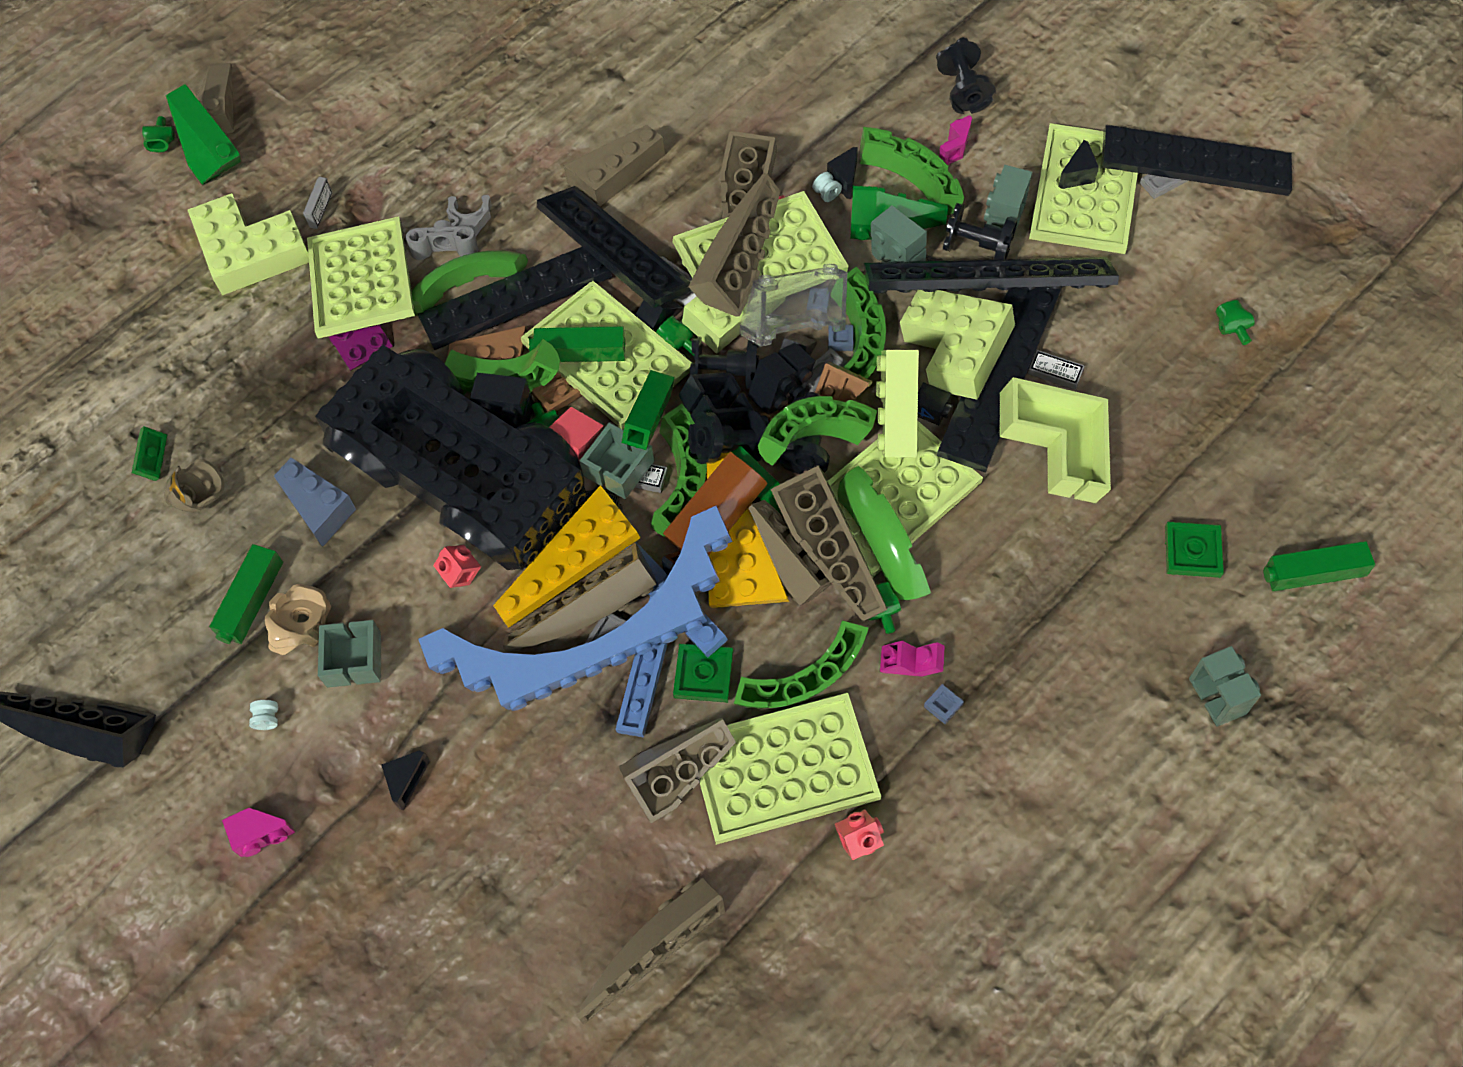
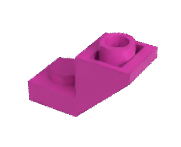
[939,115,972,165]
[880,641,945,677]

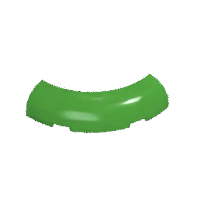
[860,127,964,216]
[411,250,528,316]
[833,267,886,379]
[444,339,560,394]
[758,396,877,466]
[650,404,707,536]
[837,466,931,600]
[734,620,868,708]

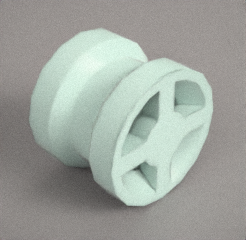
[812,172,842,202]
[249,700,278,730]

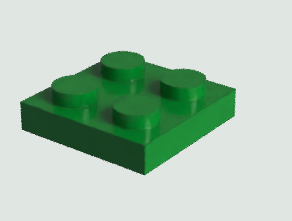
[1165,522,1224,578]
[673,644,734,703]

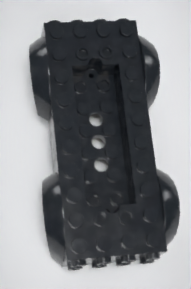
[315,345,586,570]

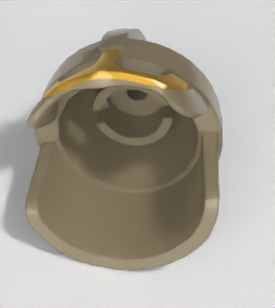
[164,459,225,512]

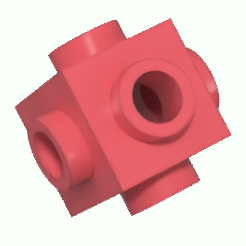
[433,545,481,588]
[835,810,884,860]

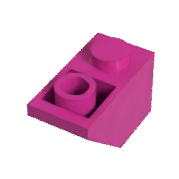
[222,808,295,857]

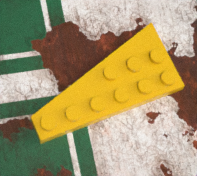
[707,452,790,608]
[493,486,640,628]

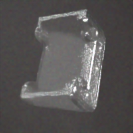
[740,264,848,347]

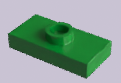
[131,426,168,481]

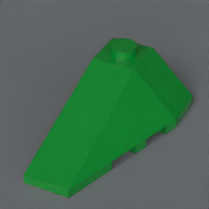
[166,84,241,185]
[850,186,948,240]

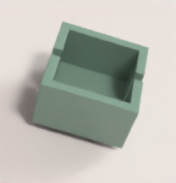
[984,165,1032,232]
[871,206,927,262]
[580,423,654,500]
[318,620,381,688]
[1189,646,1261,727]

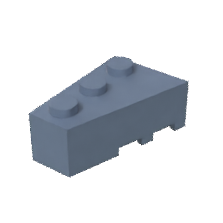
[274,458,356,547]

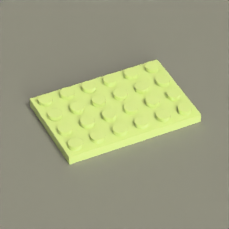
[1029,123,1138,254]
[673,191,849,320]
[307,216,415,338]
[521,281,692,430]
[828,420,983,577]
[699,693,881,845]

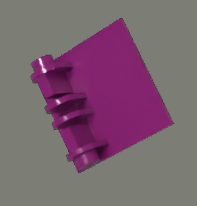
[328,325,393,371]

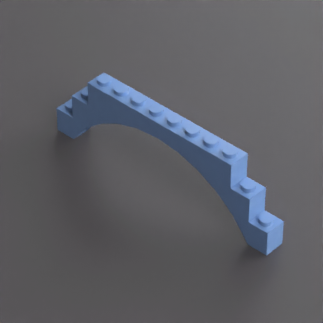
[418,506,733,711]

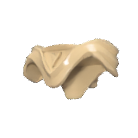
[265,584,331,655]

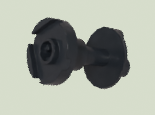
[936,37,996,114]
[943,203,1018,260]
[690,337,759,389]
[779,392,830,474]
[688,411,769,464]

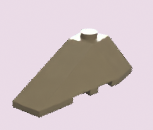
[196,63,234,133]
[749,500,832,606]
[619,718,736,823]

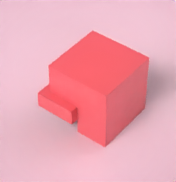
[549,407,604,462]

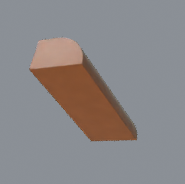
[663,452,768,555]

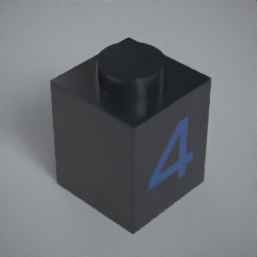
[917,382,953,426]

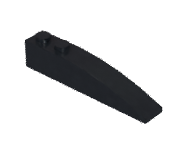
[0,691,156,767]

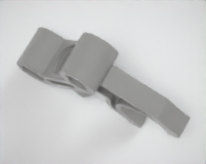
[406,195,492,260]

